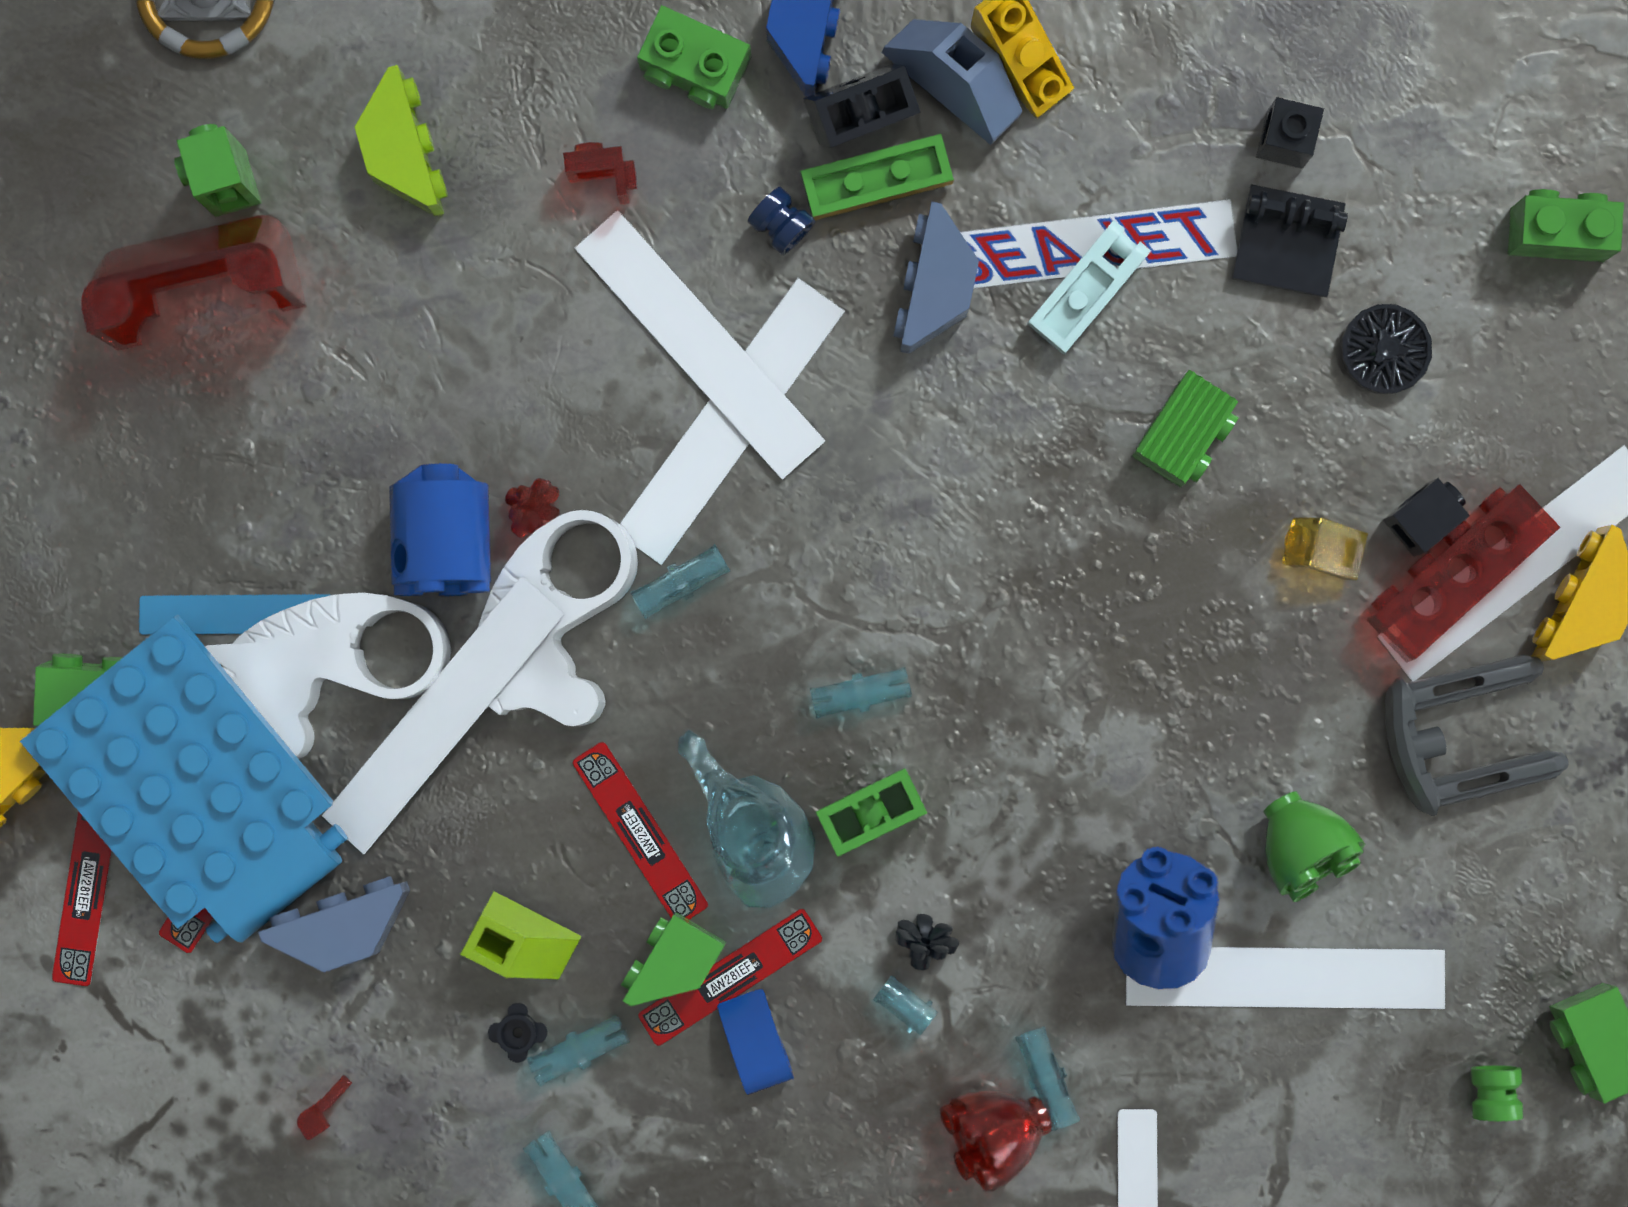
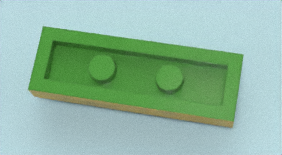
[801,134,954,220]

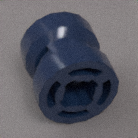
[747,187,815,255]

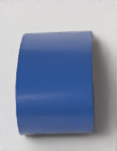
[717,989,794,1095]

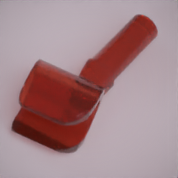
[297,1075,353,1140]

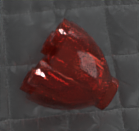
[940,1091,1052,1192]

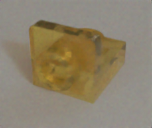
[1282,518,1368,581]

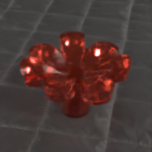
[505,478,560,538]

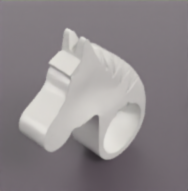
[478,510,638,726]
[205,593,451,759]

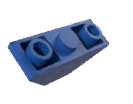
[766,0,840,97]

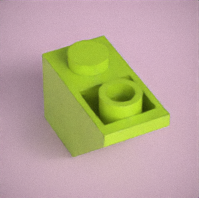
[460,891,581,979]

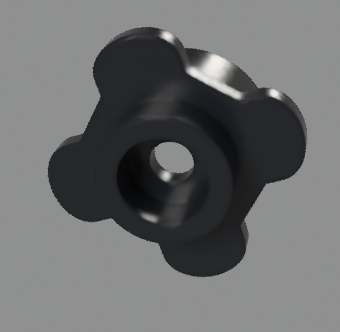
[488,1003,548,1063]

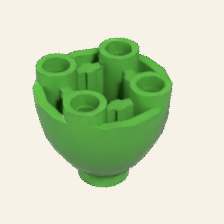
[1263,791,1365,902]

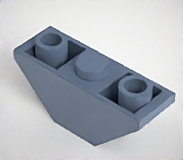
[881,19,1022,145]
[893,201,979,354]
[258,876,410,972]

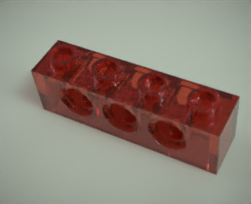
[1366,484,1560,663]

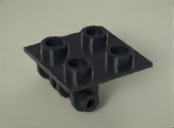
[1232,184,1348,298]

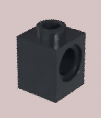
[1256,97,1324,169]
[1383,478,1470,557]

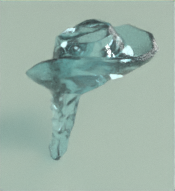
[678,730,815,908]

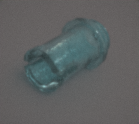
[873,975,938,1036]

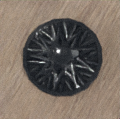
[1341,304,1432,394]

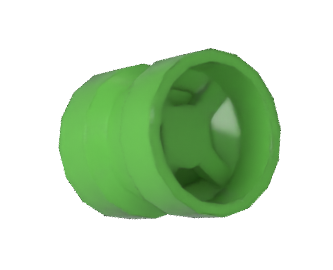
[1471,1065,1523,1121]

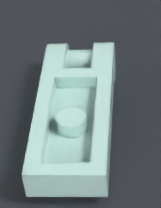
[1027,220,1151,355]

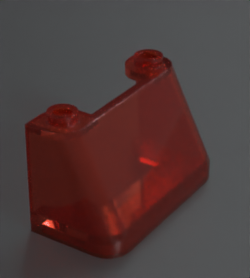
[81,215,307,351]

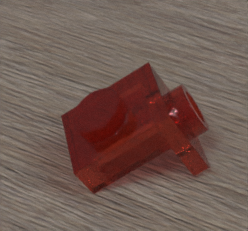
[563,142,637,205]

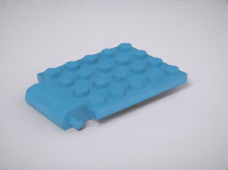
[20,615,348,943]

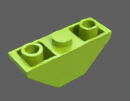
[355,65,448,216]

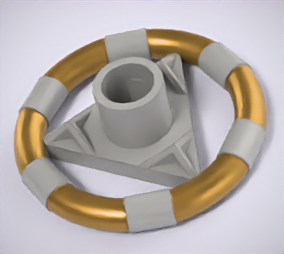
[135,0,275,59]

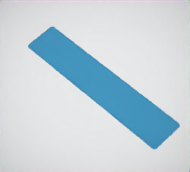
[139,594,331,634]

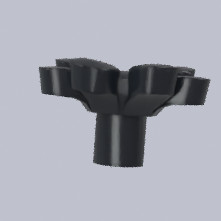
[896,914,959,971]

